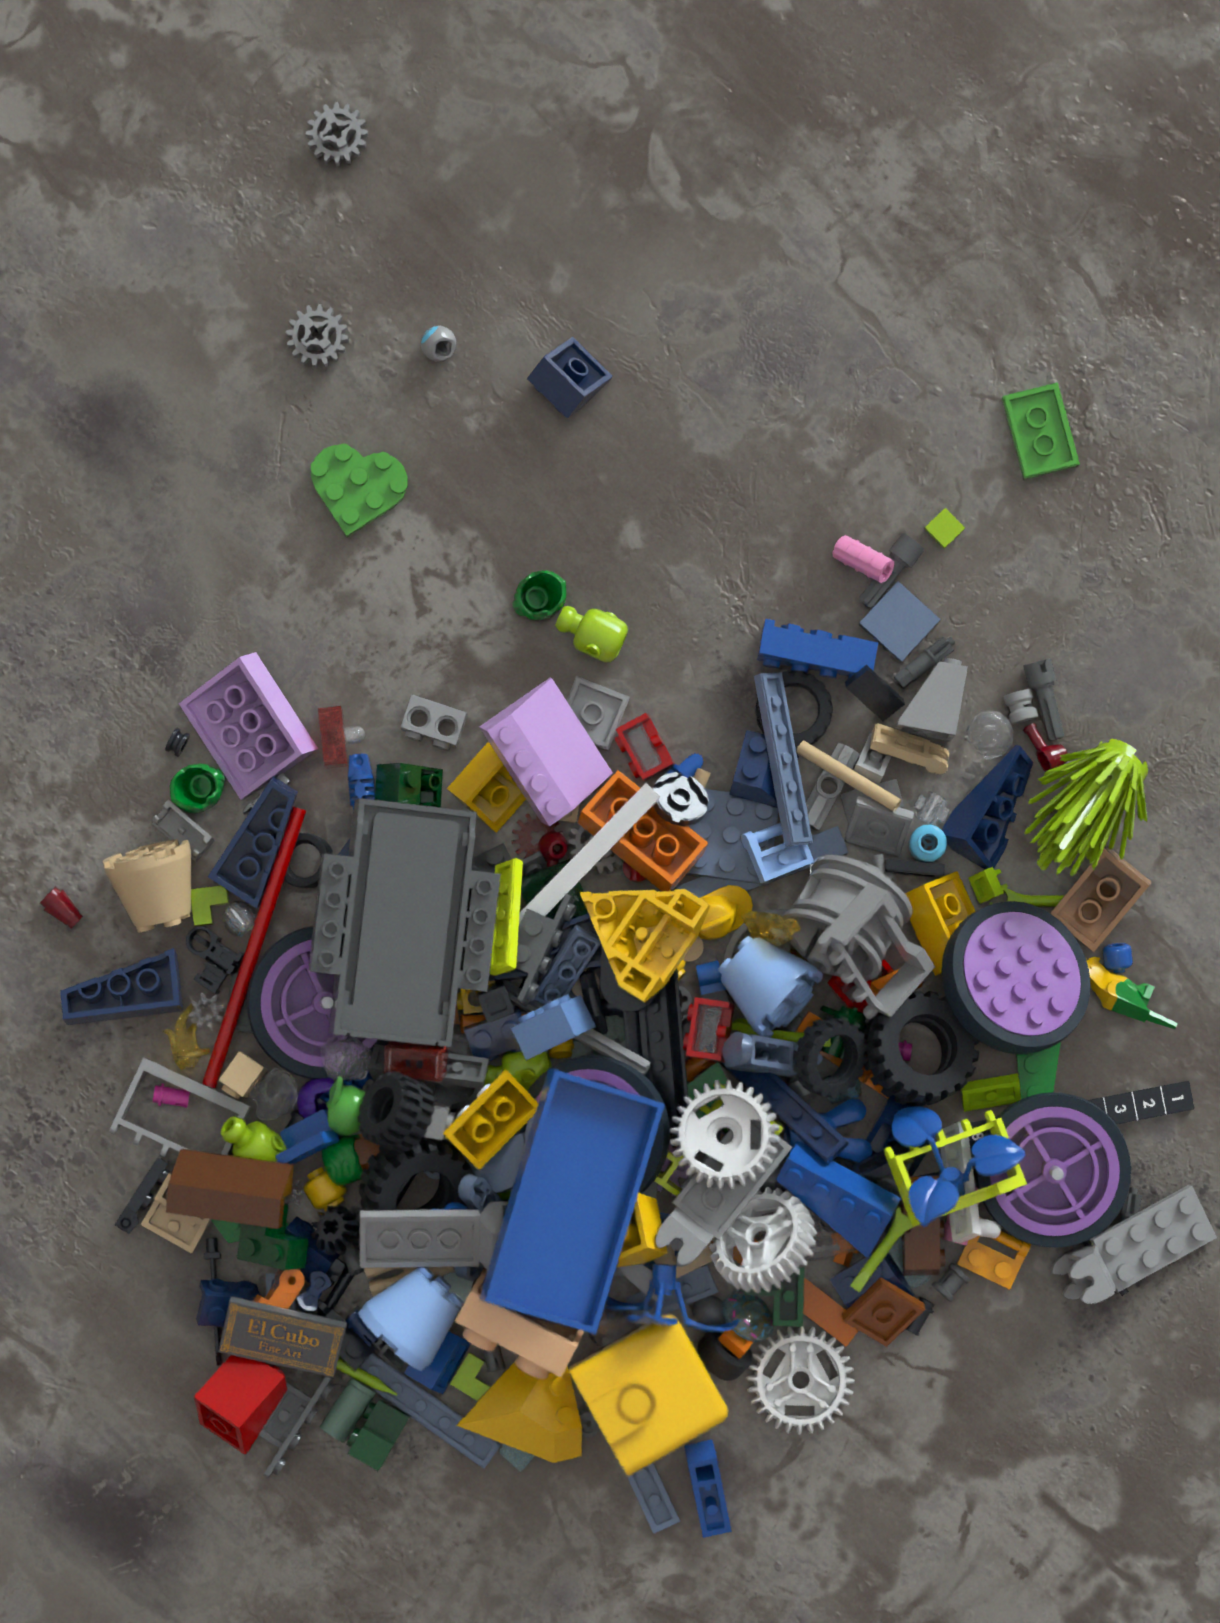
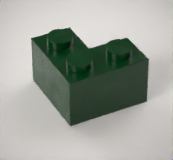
[237,1204,309,1270]
[744,1267,804,1327]
[346,1399,410,1471]

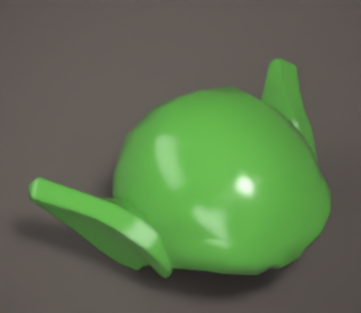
[327,1076,366,1136]

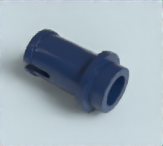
[345,1309,378,1347]

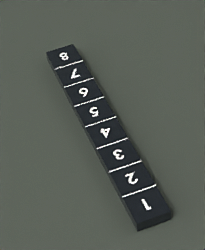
[969,1081,1195,1152]

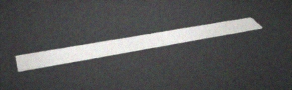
[519,783,660,925]

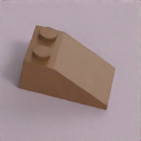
[1050,845,1151,952]

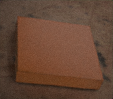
[842,1277,926,1347]

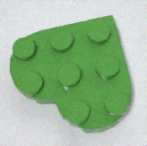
[310,444,408,538]

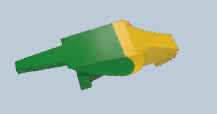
[1086,957,1178,1029]

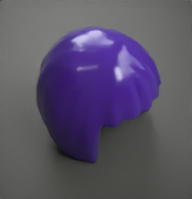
[297,1078,334,1118]

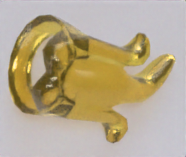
[162,1003,211,1070]

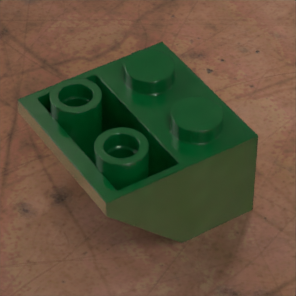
[375,763,443,808]

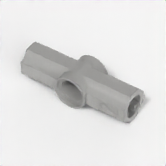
[806,742,860,831]

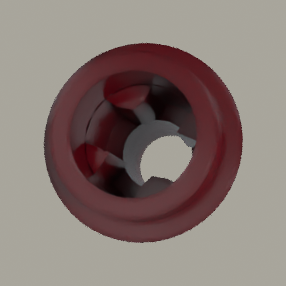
[40,886,83,929]

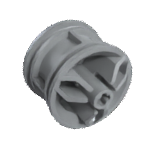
[780,855,913,981]

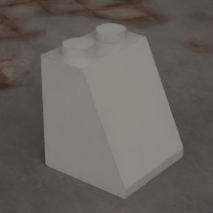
[894,658,968,742]

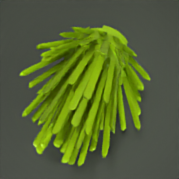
[1024,739,1148,876]

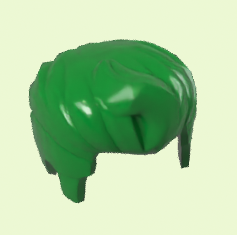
[512,570,567,621]
[170,763,226,813]
[322,1135,363,1186]

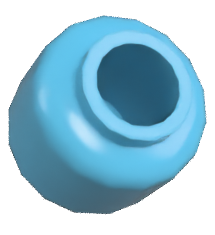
[908,824,947,863]

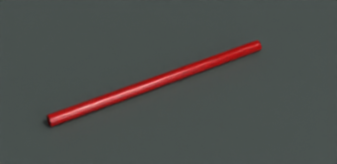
[202,806,306,1088]

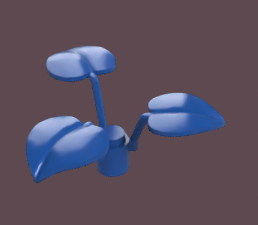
[892,1106,1026,1227]
[604,1264,739,1332]

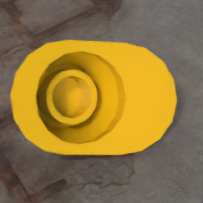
[698,885,753,940]

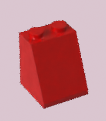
[194,1355,287,1455]

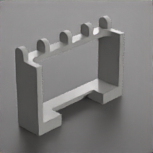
[818,883,935,1019]
[109,1057,251,1158]

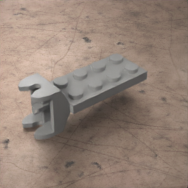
[656,1121,792,1267]
[1051,1185,1217,1304]
[360,1202,508,1270]

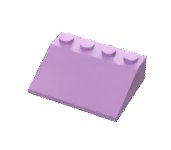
[179,652,318,800]
[479,677,613,826]

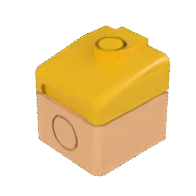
[569,1313,728,1477]

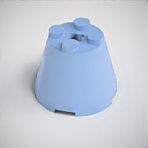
[718,936,823,1038]
[358,1267,464,1371]

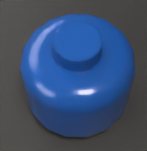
[1102,943,1133,973]

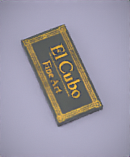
[219,1296,347,1378]

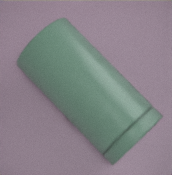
[320,1377,376,1443]

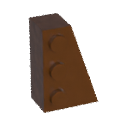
[900,1176,945,1276]

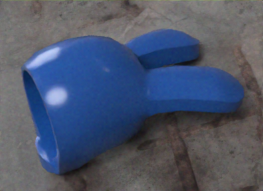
[783,1099,873,1162]

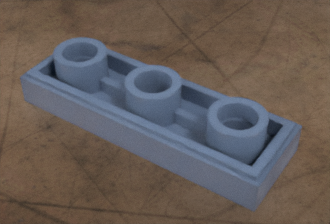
[534,925,601,1005]

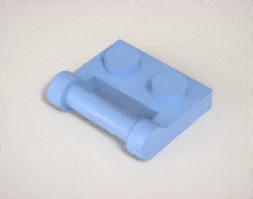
[741,822,814,883]

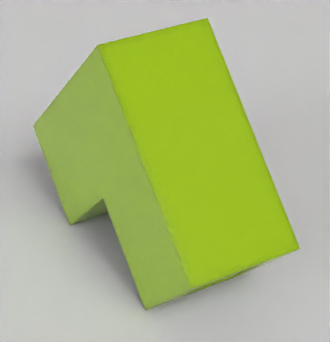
[191,885,229,927]
[450,1352,491,1401]

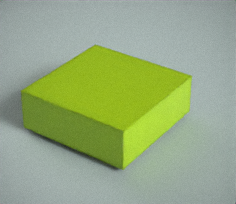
[924,508,965,549]

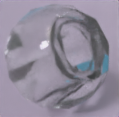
[223,901,258,937]

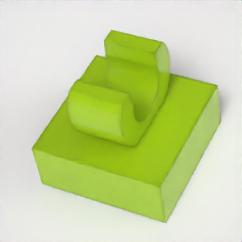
[968,867,1008,904]

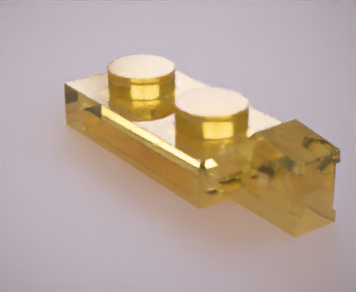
[742,911,801,945]

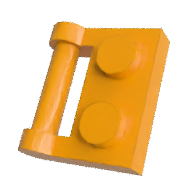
[956,1217,1032,1290]

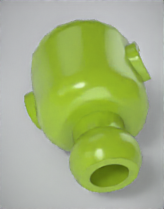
[555,606,628,663]
[484,1051,552,1091]
[221,1117,287,1162]

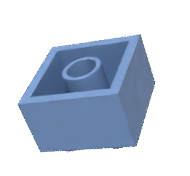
[511,994,596,1060]

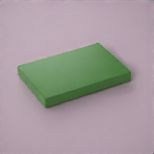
[1001,382,1080,480]

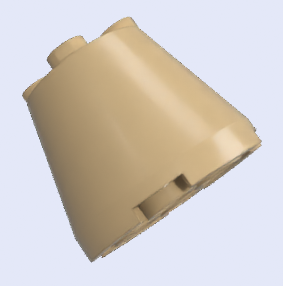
[103,839,191,932]

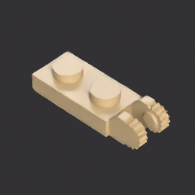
[870,723,949,775]

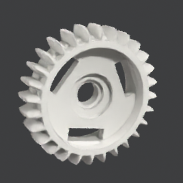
[670,1080,780,1190]
[709,1187,817,1293]
[746,1326,855,1434]

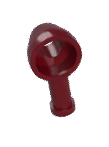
[1023,723,1068,772]
[538,831,568,886]

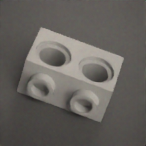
[401,695,467,751]

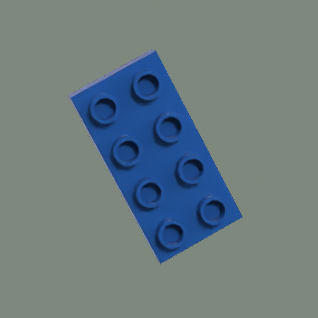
[479,1069,665,1334]

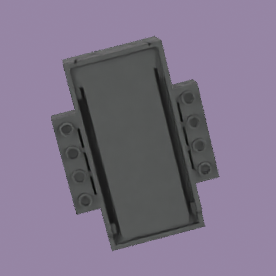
[308,798,500,1047]

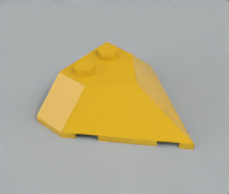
[580,889,710,1003]
[456,1362,582,1463]

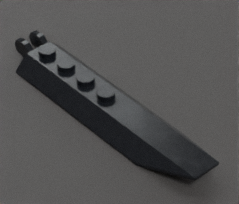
[623,890,688,1147]

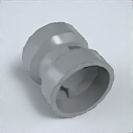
[1003,689,1038,724]

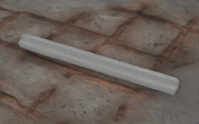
[503,981,650,1075]

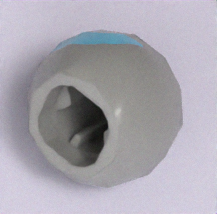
[421,325,457,362]

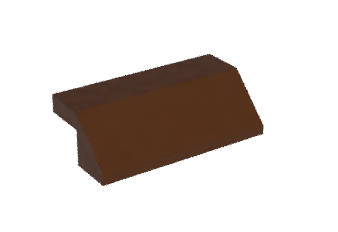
[166,1149,294,1229]

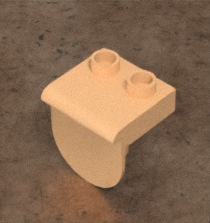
[455,1267,584,1379]

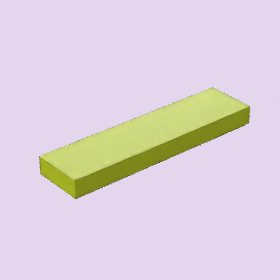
[489,858,523,976]

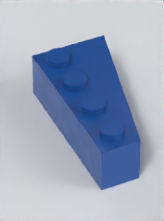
[757,619,878,679]
[776,1141,901,1258]

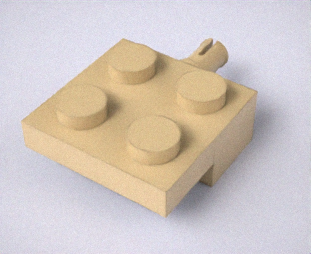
[141,1173,212,1254]

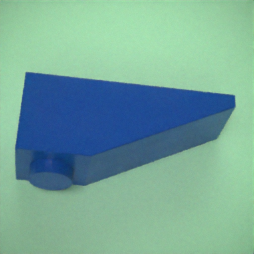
[684,1439,732,1538]

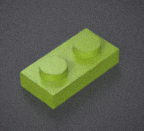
[960,1073,1021,1112]

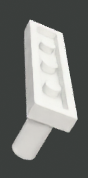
[940,1122,1001,1243]

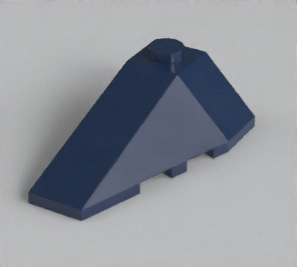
[942,745,1033,869]

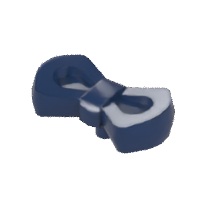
[295,1271,331,1313]

